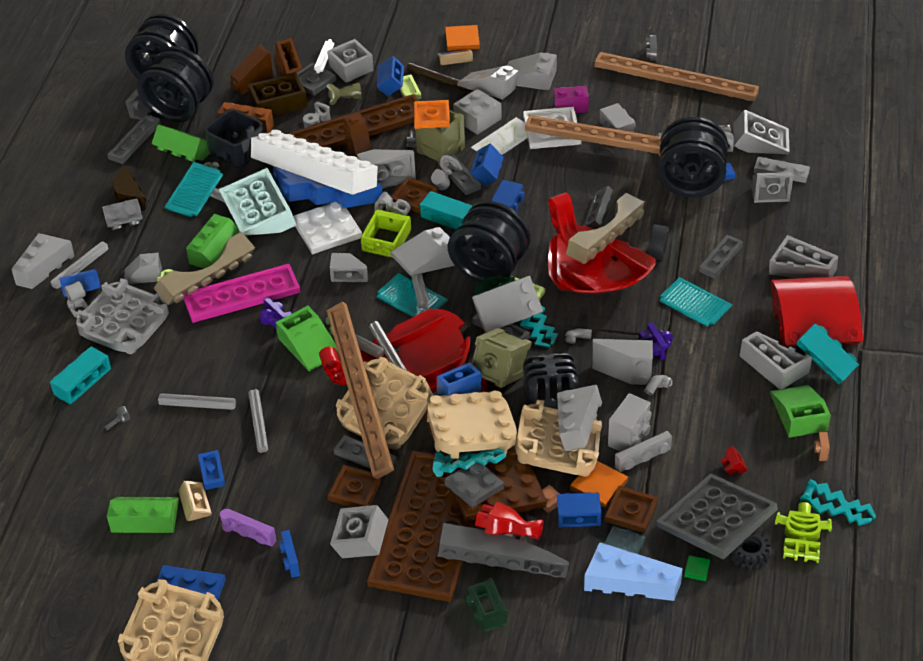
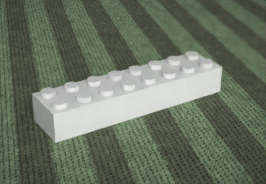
[251,130,378,194]

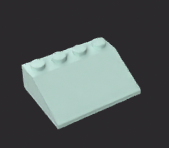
[219,168,296,235]

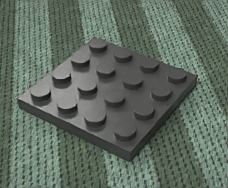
[657,473,778,560]

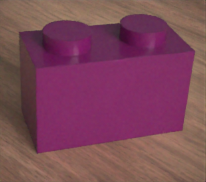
[553,86,589,113]

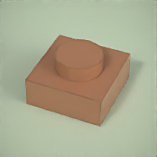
[814,432,830,461]
[542,485,560,513]

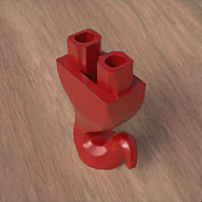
[475,502,544,540]

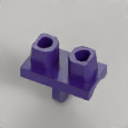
[260,298,292,330]
[638,322,673,360]

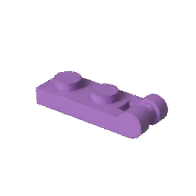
[220,509,277,547]

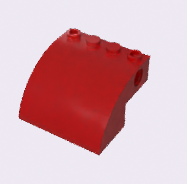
[770,276,864,348]

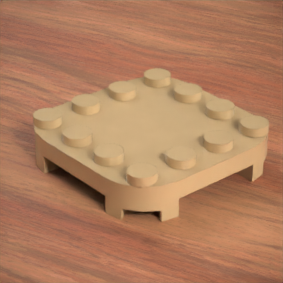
[336,357,433,450]
[427,391,517,459]
[515,400,602,477]
[118,579,224,661]

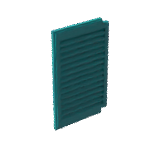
[164,162,223,217]
[376,273,448,317]
[660,277,733,327]

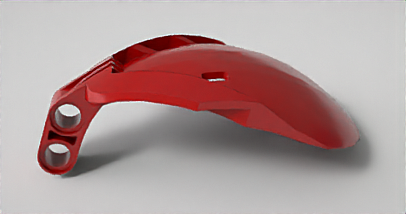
[548,192,656,294]
[319,309,470,393]

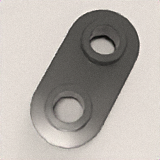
[646,35,657,62]

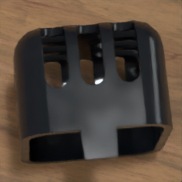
[205,109,264,168]
[523,352,579,409]

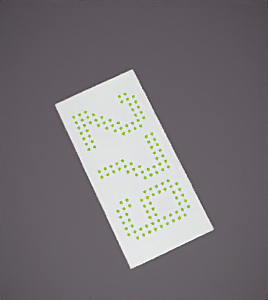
[471,117,528,155]

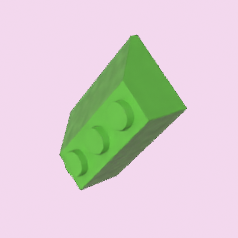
[152,124,210,162]
[186,214,248,269]
[107,497,179,533]

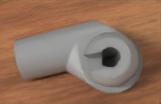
[565,328,592,344]
[644,375,672,396]

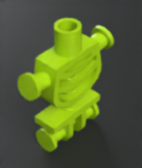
[775,502,832,563]

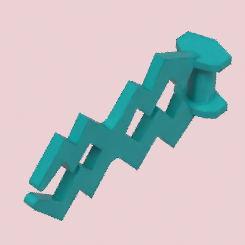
[520,306,558,349]
[433,448,506,477]
[800,479,876,526]

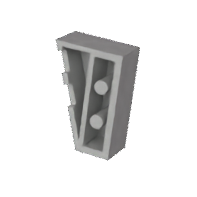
[11,233,75,289]
[769,235,838,279]
[740,331,812,389]
[557,385,602,451]

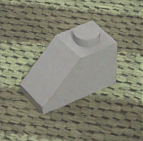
[124,253,162,284]
[330,253,368,282]

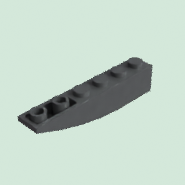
[438,523,569,578]

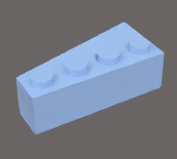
[584,543,683,601]

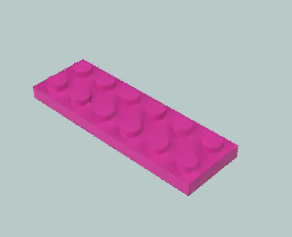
[183,264,301,323]

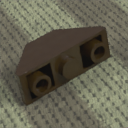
[112,166,147,211]

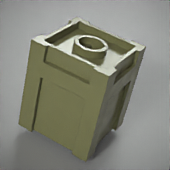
[415,110,465,163]
[472,328,532,388]

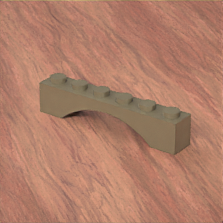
[566,193,644,264]
[154,232,255,305]

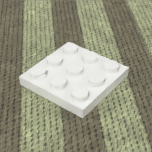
[523,107,581,149]
[293,202,362,254]

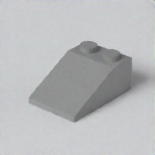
[507,52,557,90]
[457,66,519,99]
[733,109,789,154]
[357,149,416,189]
[391,227,455,276]
[472,276,543,333]
[592,339,653,385]

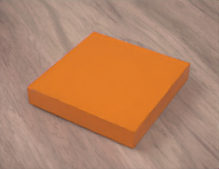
[446,25,480,51]
[414,100,450,129]
[570,461,628,508]

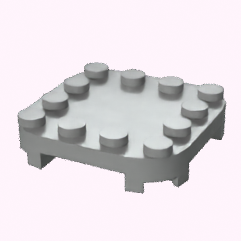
[76,279,169,354]

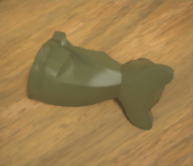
[327,83,362,105]

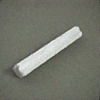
[314,39,334,74]

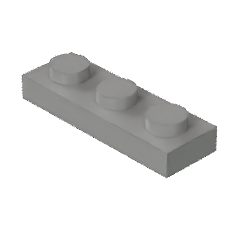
[754,157,810,183]
[615,431,672,472]

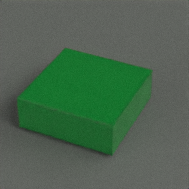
[684,556,710,581]

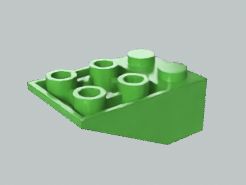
[276,306,338,371]
[770,385,831,437]

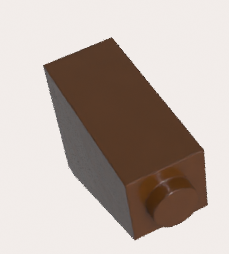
[274,37,302,77]
[230,45,273,95]
[343,112,372,159]

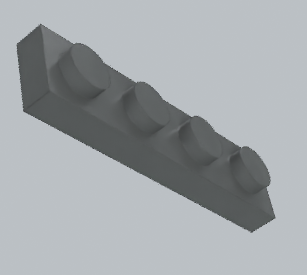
[108,115,161,164]

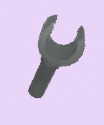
[406,130,416,148]
[105,406,130,430]

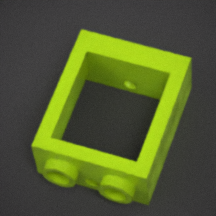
[361,209,411,258]

